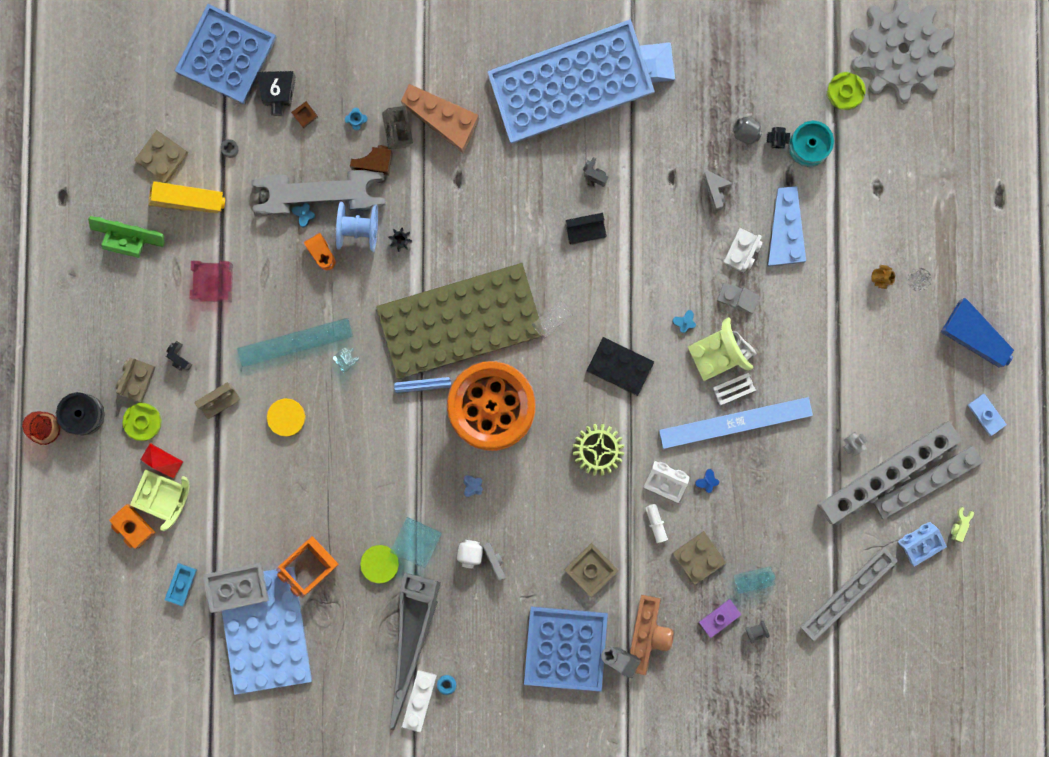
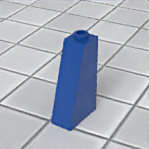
[941,298,1014,368]

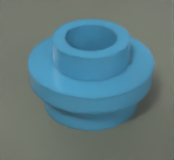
[437,675,456,695]

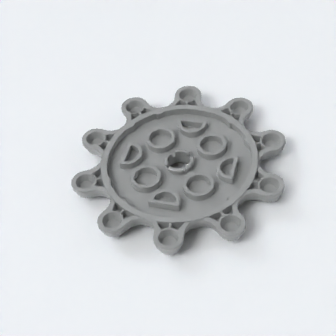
[851,0,955,103]

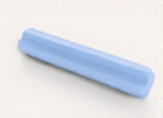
[394,377,451,393]

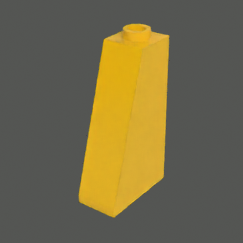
[148,181,225,213]

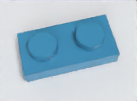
[165,563,197,606]

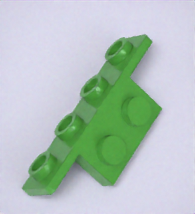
[88,216,165,258]

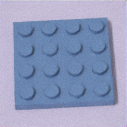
[175,4,277,104]
[524,606,608,691]

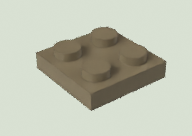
[134,130,188,183]
[672,531,726,585]
[564,543,619,597]

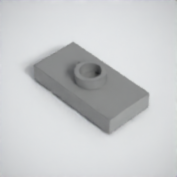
[483,542,506,580]

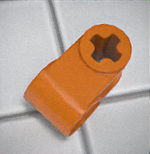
[304,233,336,271]

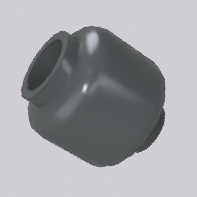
[732,116,762,145]

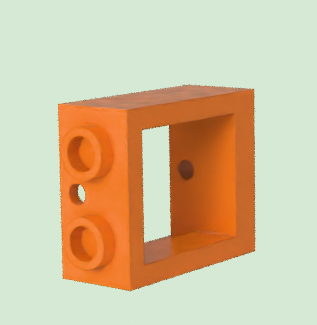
[276,536,338,599]

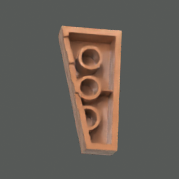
[401,84,479,153]

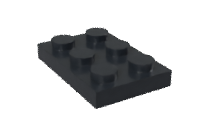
[586,337,655,396]

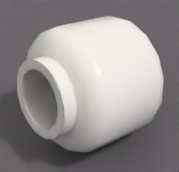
[457,540,484,569]

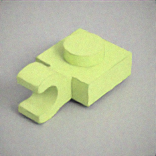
[951,507,974,542]

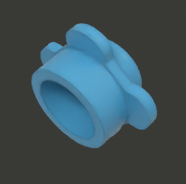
[345,108,368,130]

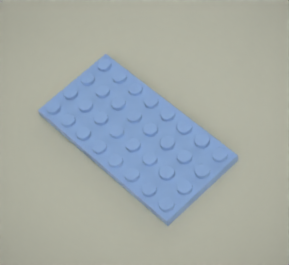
[487,19,655,144]

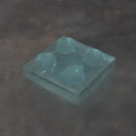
[390,517,442,568]

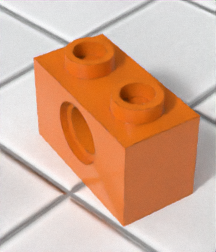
[109,504,156,549]

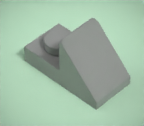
[703,171,732,211]
[717,283,759,314]

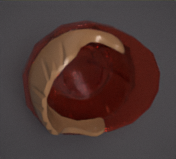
[22,411,61,445]

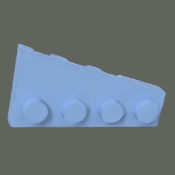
[767,186,806,266]

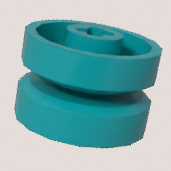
[788,120,834,167]

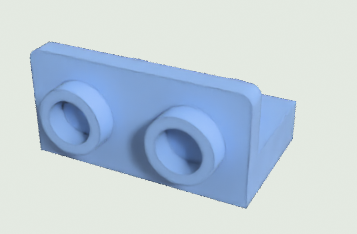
[898,522,947,566]

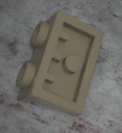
[116,357,155,402]
[194,382,240,419]

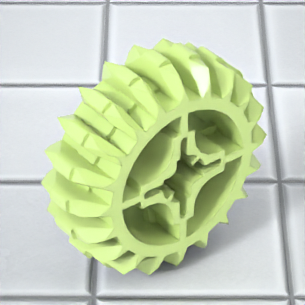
[573,424,625,476]

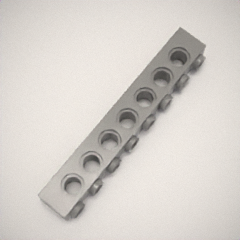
[817,421,962,525]

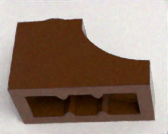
[350,145,393,176]

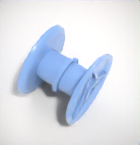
[336,202,378,252]

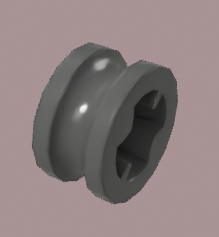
[221,139,239,158]

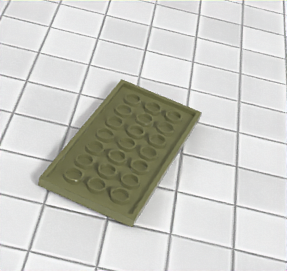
[376,263,544,379]

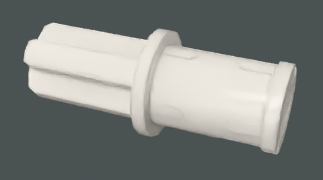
[646,504,668,543]

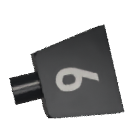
[257,71,296,116]

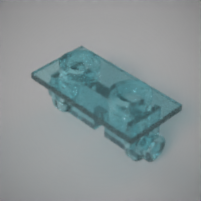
[734,566,776,594]

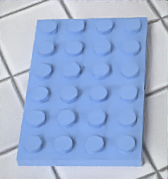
[222,566,312,695]

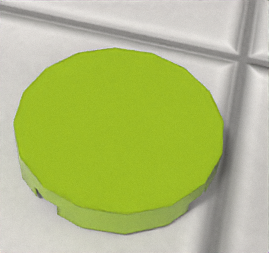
[827,72,866,110]
[122,403,162,441]
[360,545,399,583]

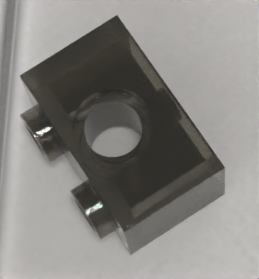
[382,106,413,150]

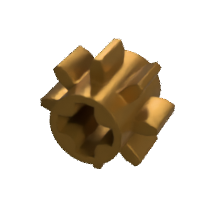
[871,265,896,289]

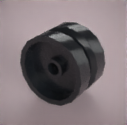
[56,392,105,436]

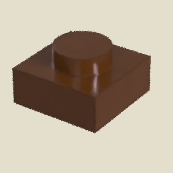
[291,101,318,129]

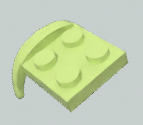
[688,317,753,381]
[130,470,189,531]

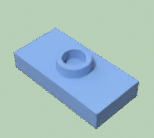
[968,394,1007,436]

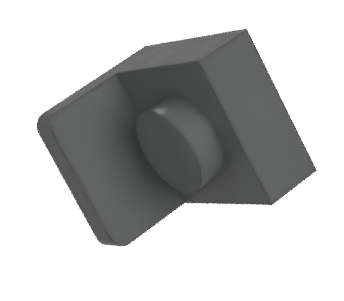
[583,157,608,187]

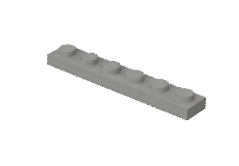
[873,446,983,519]
[800,547,898,641]

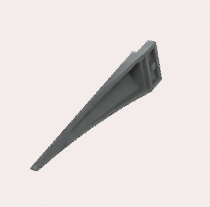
[390,573,441,730]

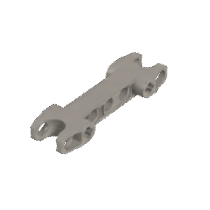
[251,170,386,216]

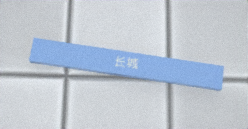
[659,397,813,449]

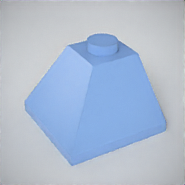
[640,42,675,83]

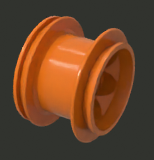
[447,361,535,451]

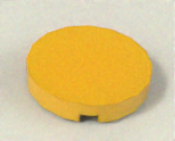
[267,398,306,437]

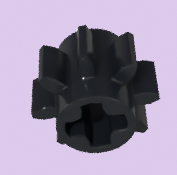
[766,127,790,149]
[388,227,413,252]

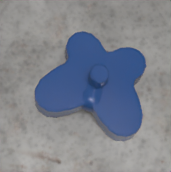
[695,469,719,493]

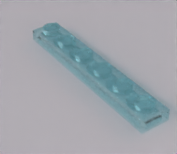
[237,318,353,367]

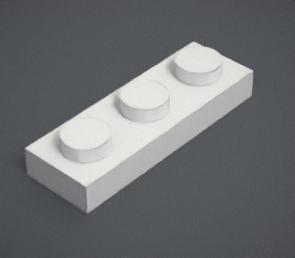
[402,670,437,732]

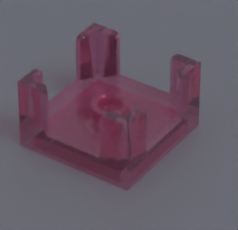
[189,261,233,302]

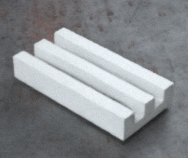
[713,373,756,405]

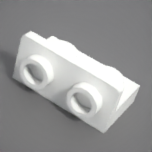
[723,228,763,273]
[643,461,689,503]

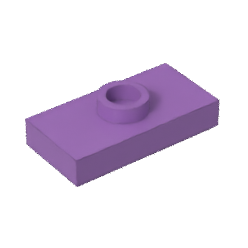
[699,599,741,638]

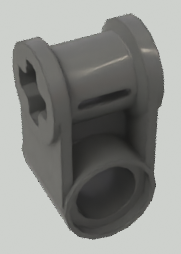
[601,647,641,678]

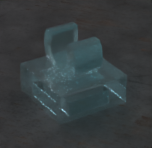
[333,347,359,373]

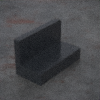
[565,212,607,245]

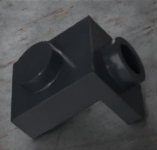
[166,341,193,371]

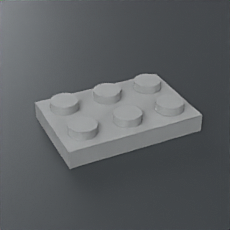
[203,562,269,613]

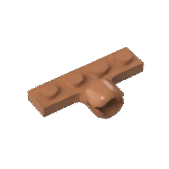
[630,595,674,675]

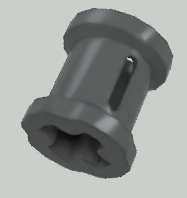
[745,621,770,643]

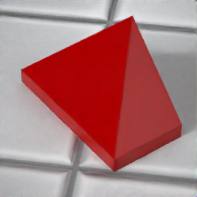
[140,443,184,478]

